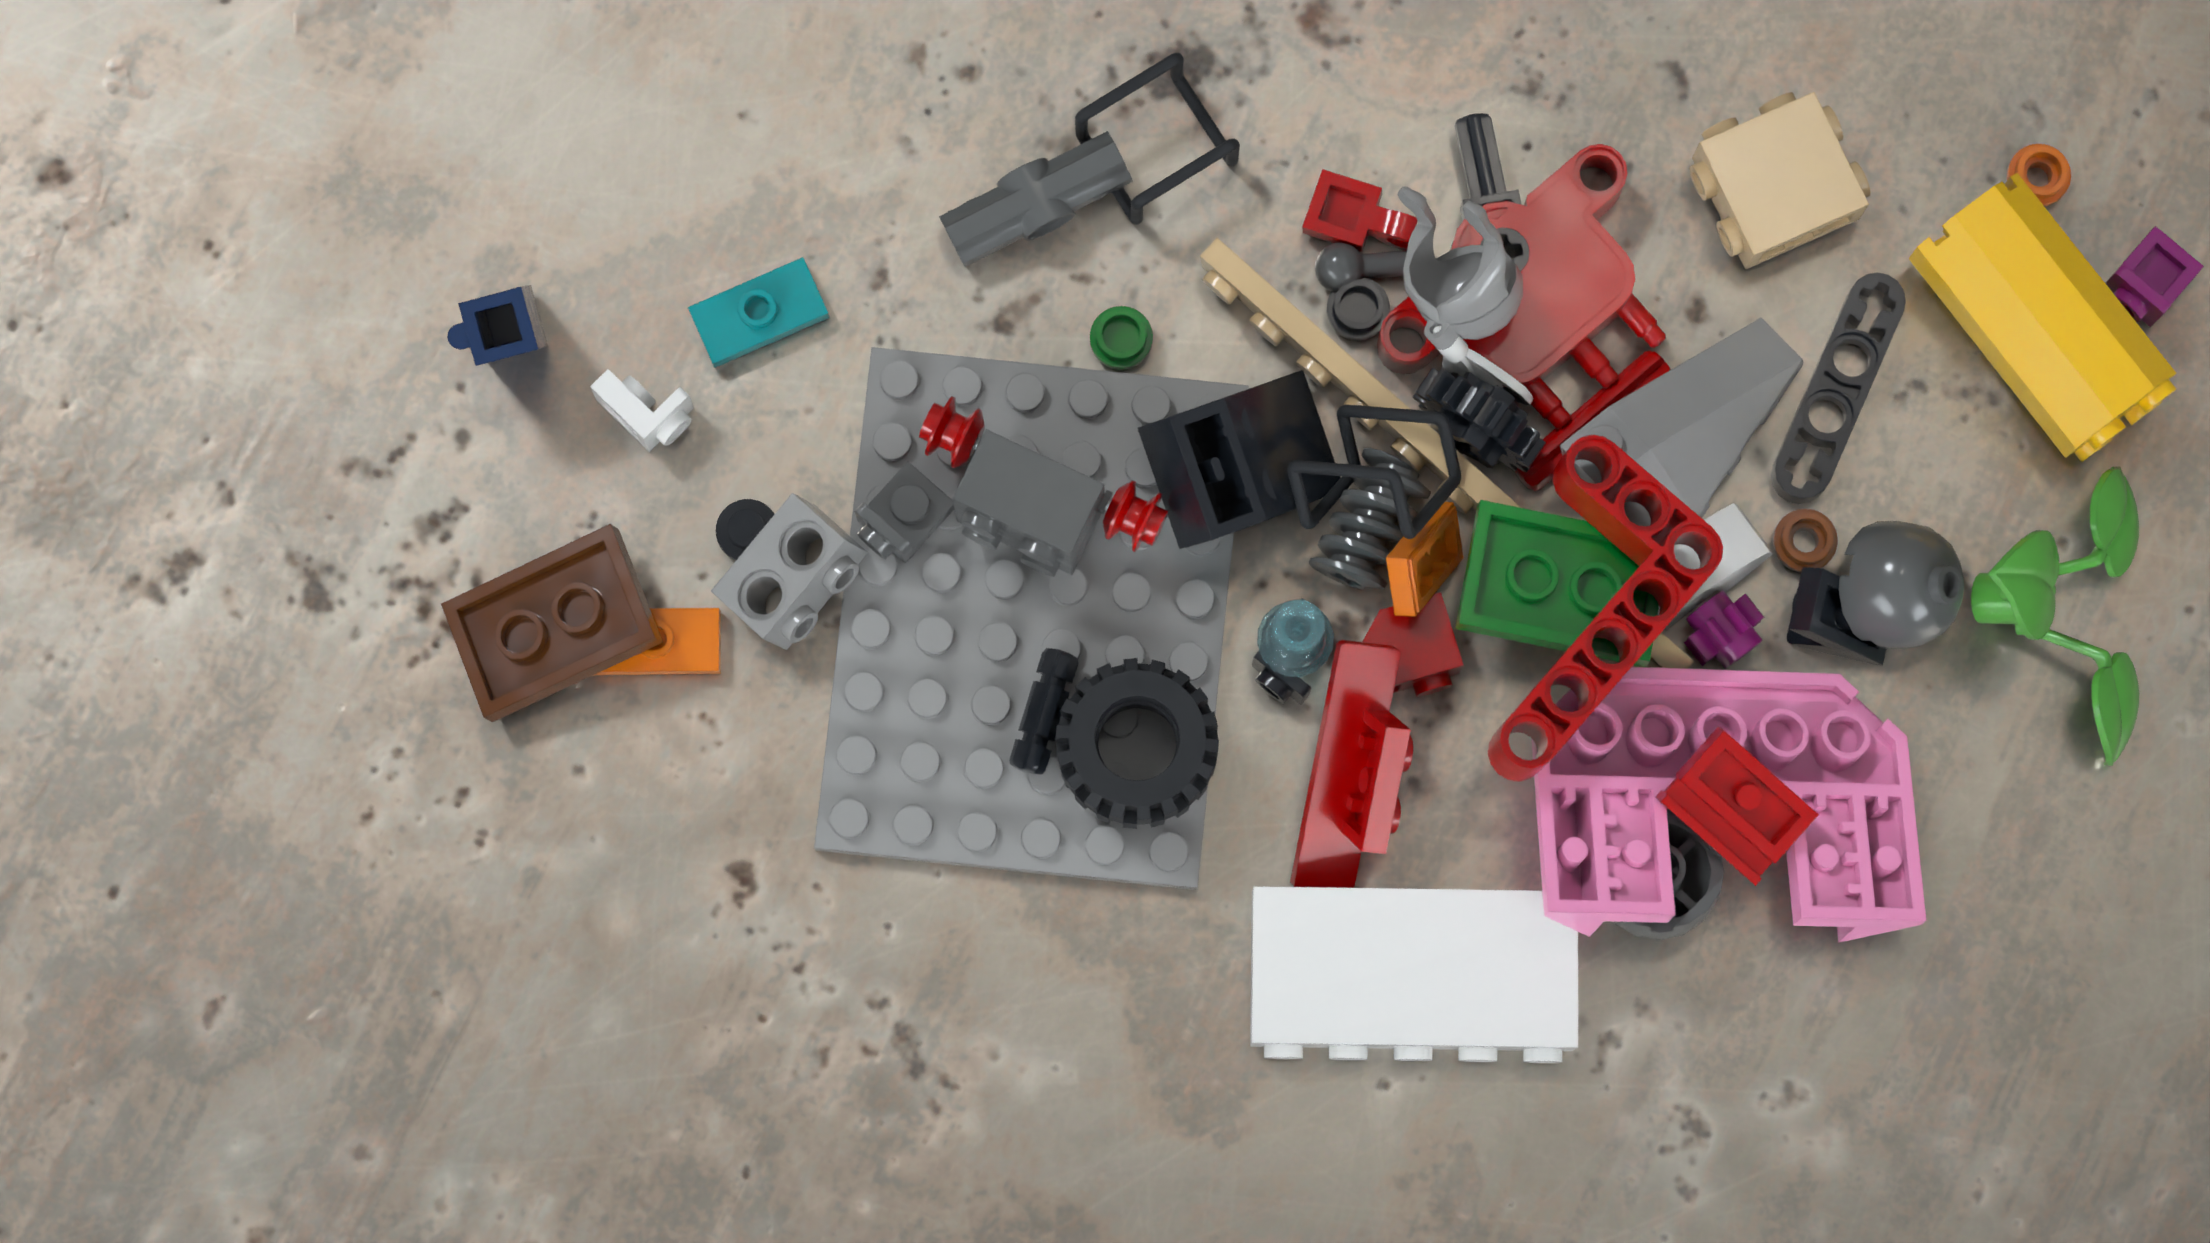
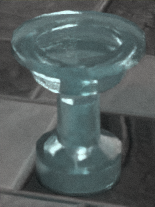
[1257,600,1334,677]

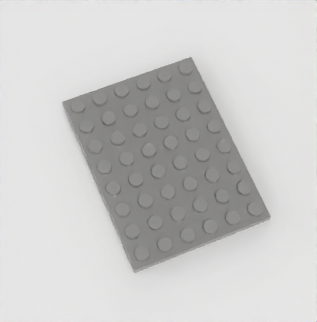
[814,347,1249,890]

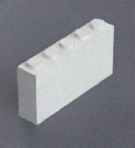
[1250,886,1578,1063]

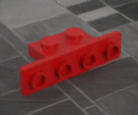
[1290,640,1413,888]

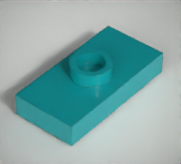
[688,257,830,368]

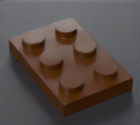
[441,524,663,722]

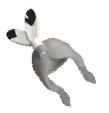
[1398,187,1534,405]

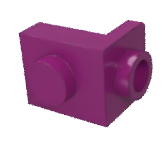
[2105,226,2204,327]

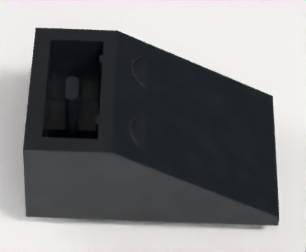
[1137,370,1341,549]

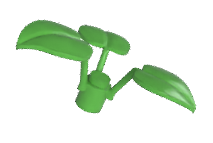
[1971,467,2139,766]

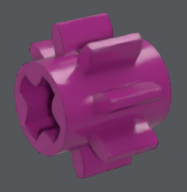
[1684,590,1765,670]

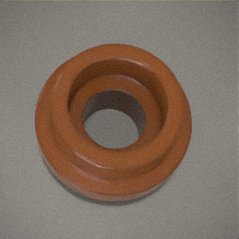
[1773,509,1838,573]

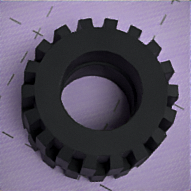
[1056,658,1219,829]

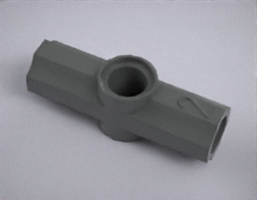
[939,131,1133,267]

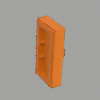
[1386,502,1464,617]
[595,608,721,675]

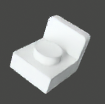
[590,369,694,452]

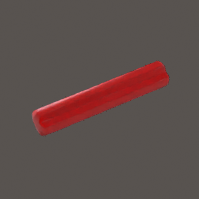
[1515,351,1671,491]

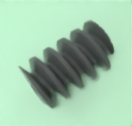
[1309,448,1431,590]

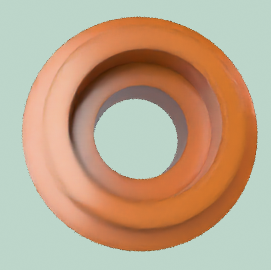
[2006,144,2071,207]

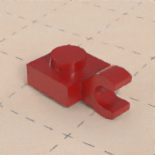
[1302,169,1418,252]

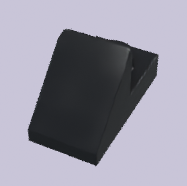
[1786,567,1887,665]

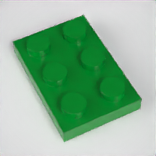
[1455,500,1659,667]

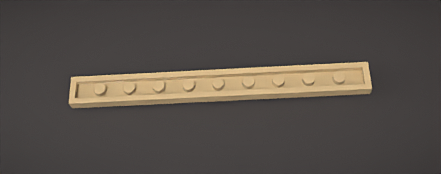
[1200,238,1694,669]

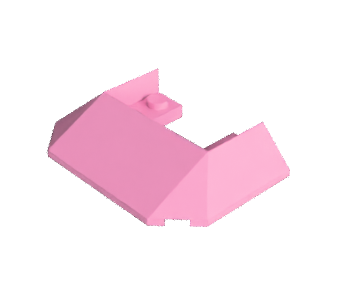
[1531,667,1926,943]

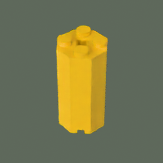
[1908,173,2177,462]

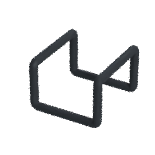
[1075,53,1240,225]
[1287,405,1461,539]

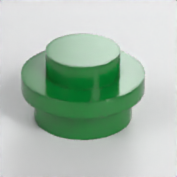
[1090,306,1153,370]

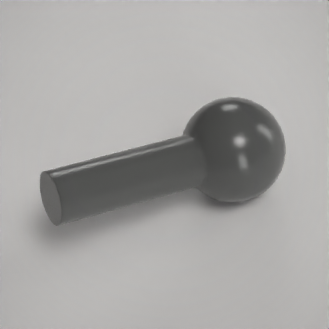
[1315,243,1407,293]

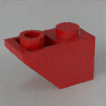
[1362,592,1463,697]

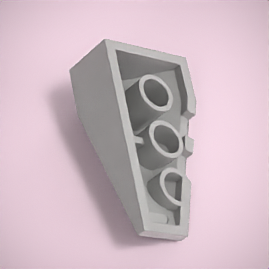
[1560,318,1803,526]

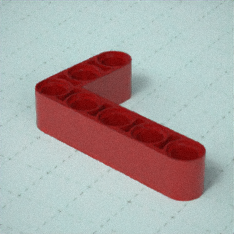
[1488,435,1723,782]

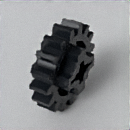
[1413,368,1546,472]

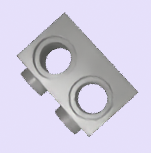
[711,493,868,650]

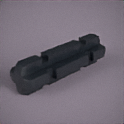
[1009,648,1079,775]

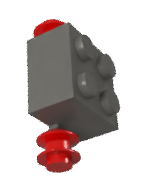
[919,396,1169,577]

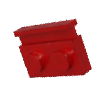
[1655,726,1819,886]

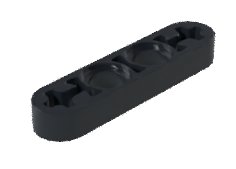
[1771,272,1906,504]

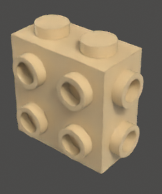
[1689,92,1871,270]

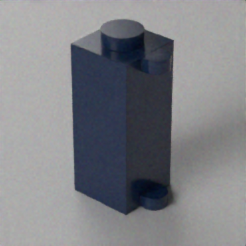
[447,285,548,366]

